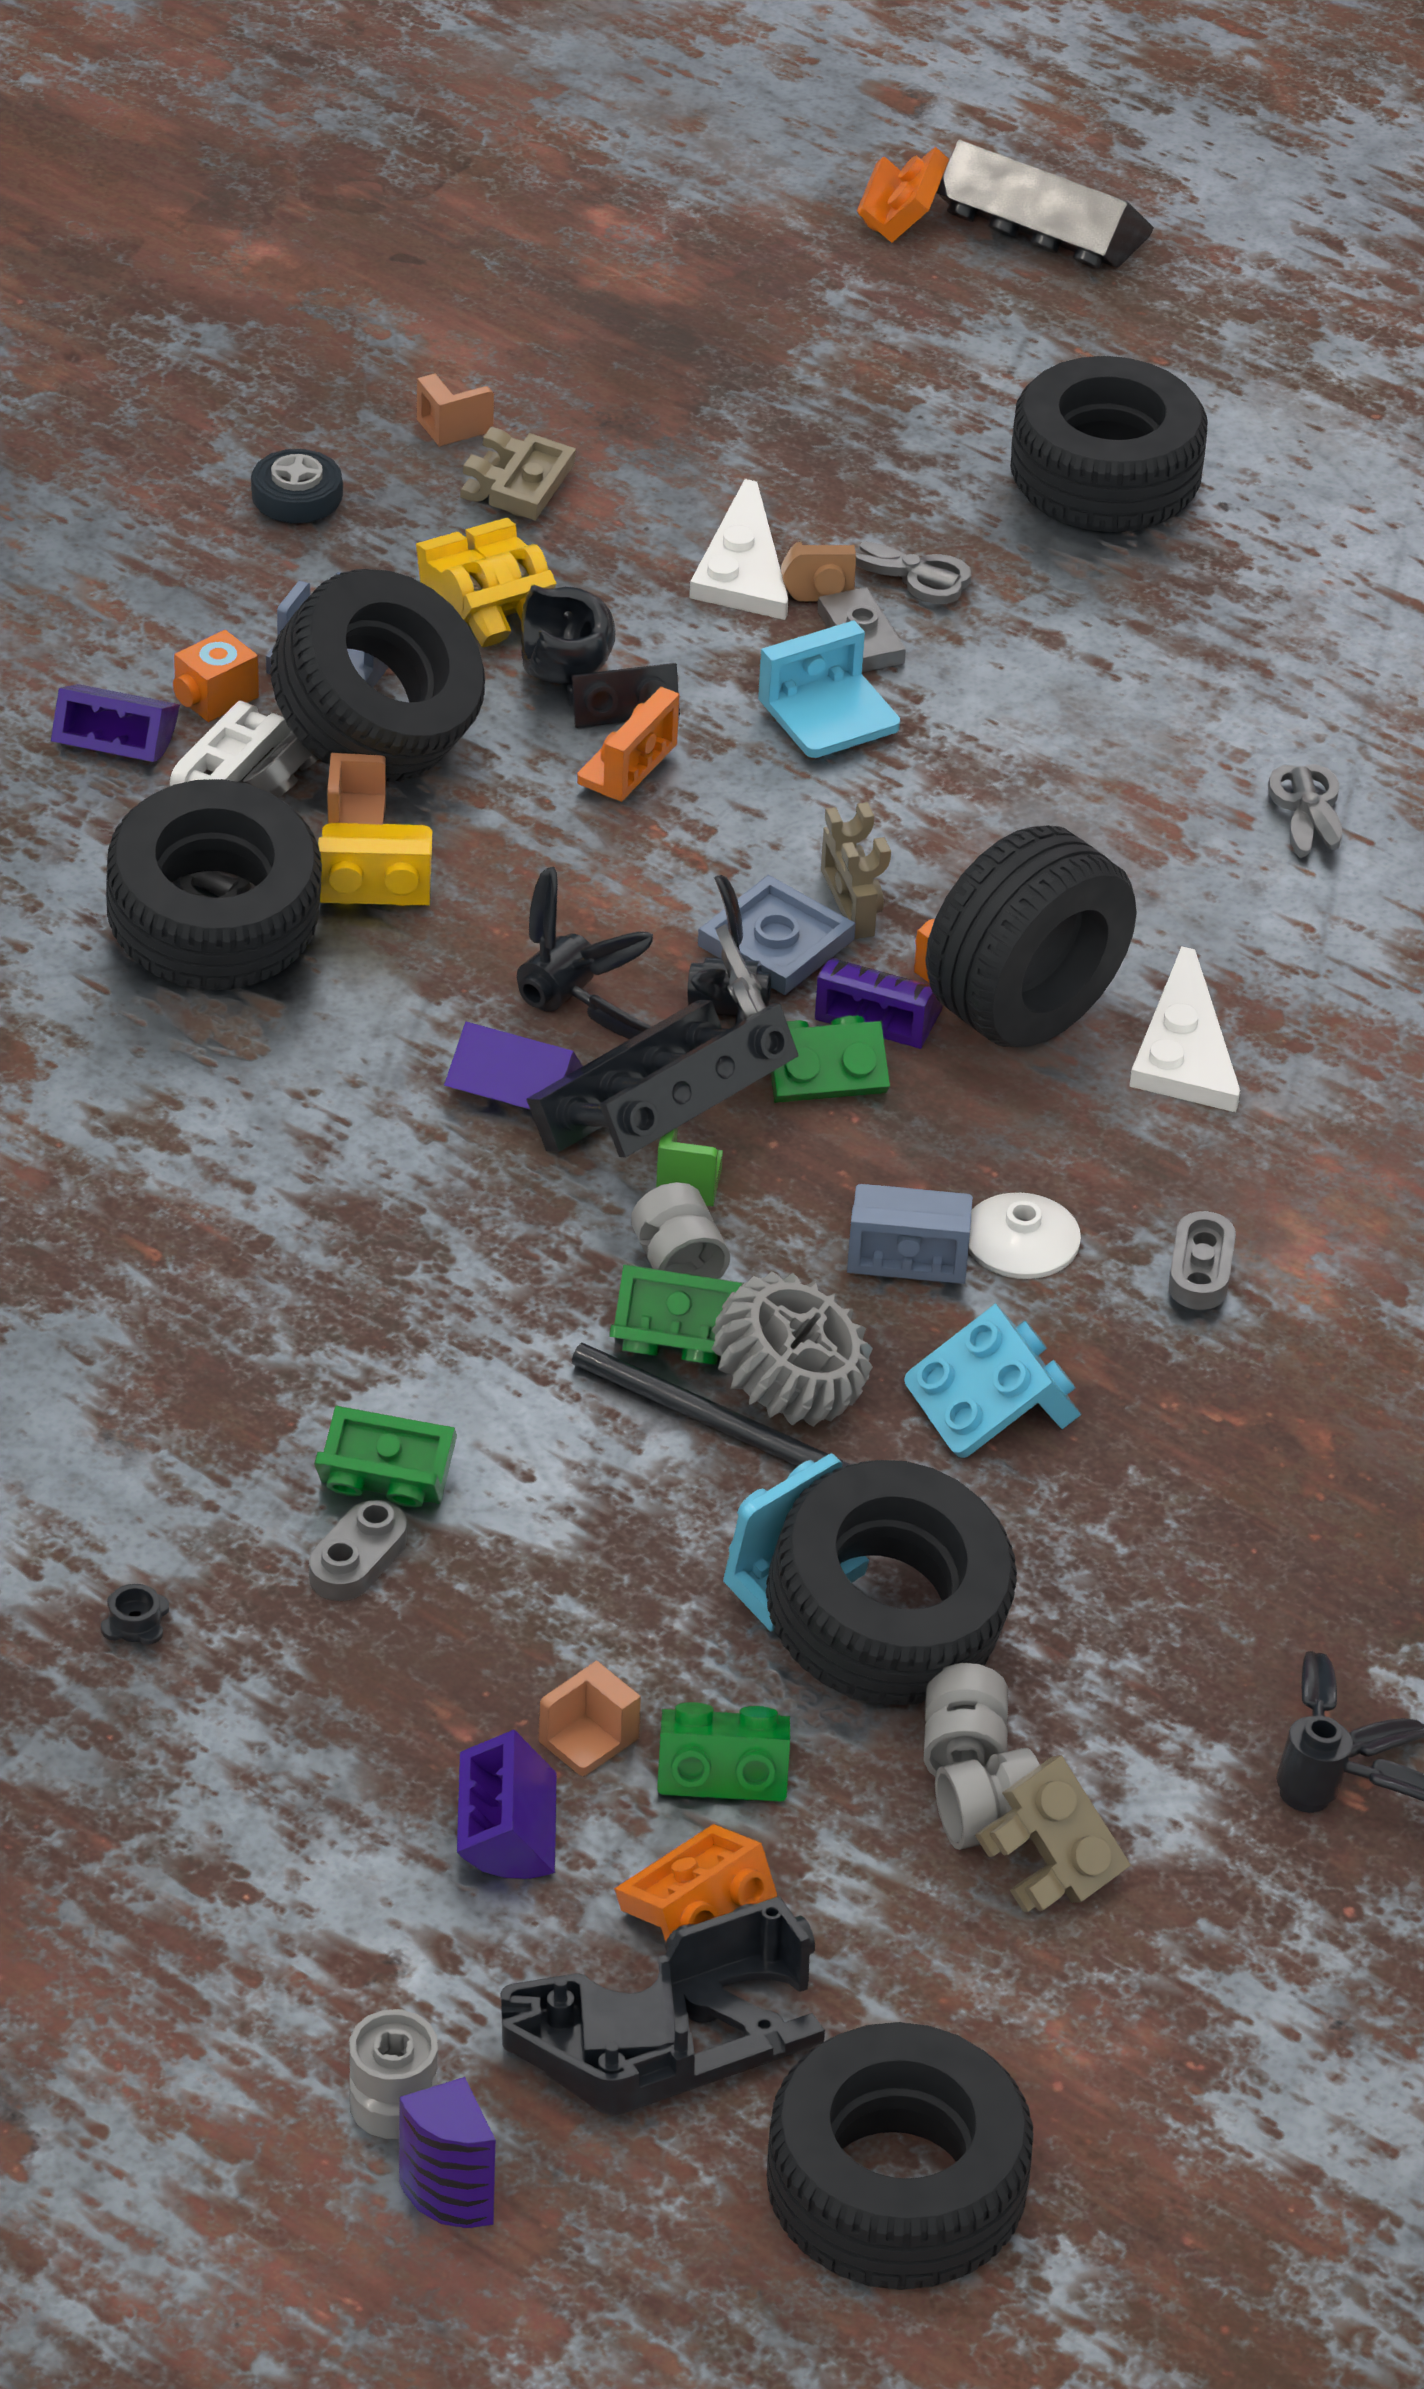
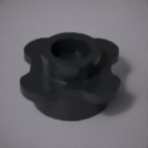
[101,1584,169,1645]

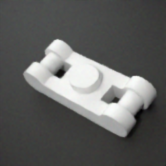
[170,701,290,786]

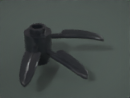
[517,867,653,1039]
[687,875,771,1025]
[1276,1651,1424,1813]

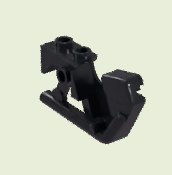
[500,1896,825,2116]

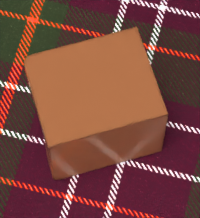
[417,373,494,447]
[327,753,386,825]
[539,1660,641,1776]

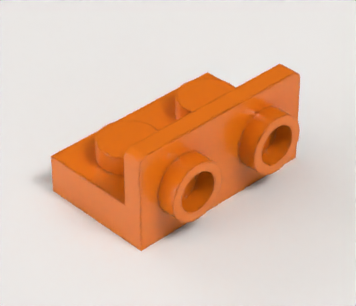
[857,147,949,243]
[577,687,679,802]
[614,1824,777,1942]

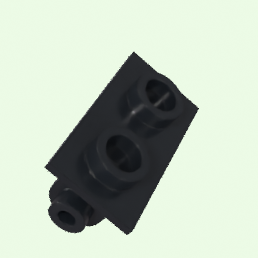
[566,663,680,728]

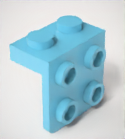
[758,620,900,758]
[904,1303,1081,1458]
[723,1454,869,1632]

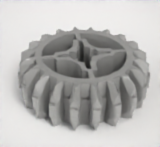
[712,1271,873,1427]

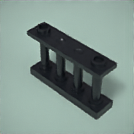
[526,1000,799,1158]

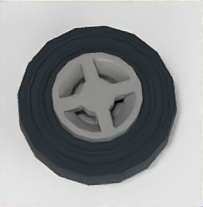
[251,449,343,523]

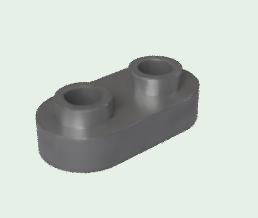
[243,732,319,798]
[1168,1211,1236,1310]
[309,1500,407,1601]

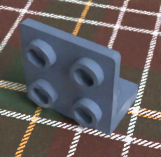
[847,1184,973,1284]

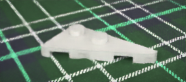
[689,479,788,620]
[1130,946,1240,1112]

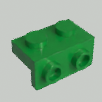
[770,1016,890,1103]
[609,1264,744,1365]
[314,1405,457,1507]
[657,1702,790,1801]

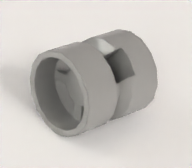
[631,1182,730,1279]
[924,1663,1008,1777]
[935,1748,1040,1850]
[349,2009,438,2139]

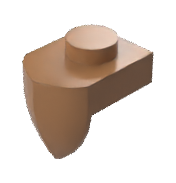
[781,541,856,601]

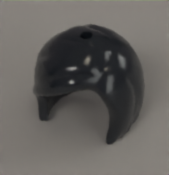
[521,585,616,684]

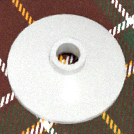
[968,1193,1081,1279]

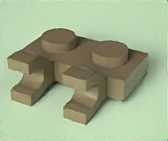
[460,426,576,521]
[821,802,891,939]
[975,1755,1131,1912]

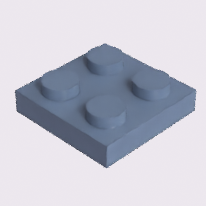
[698,875,856,995]

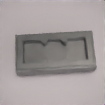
[817,587,906,672]

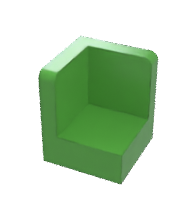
[656,1127,723,1207]

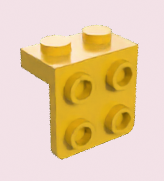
[318,823,432,906]

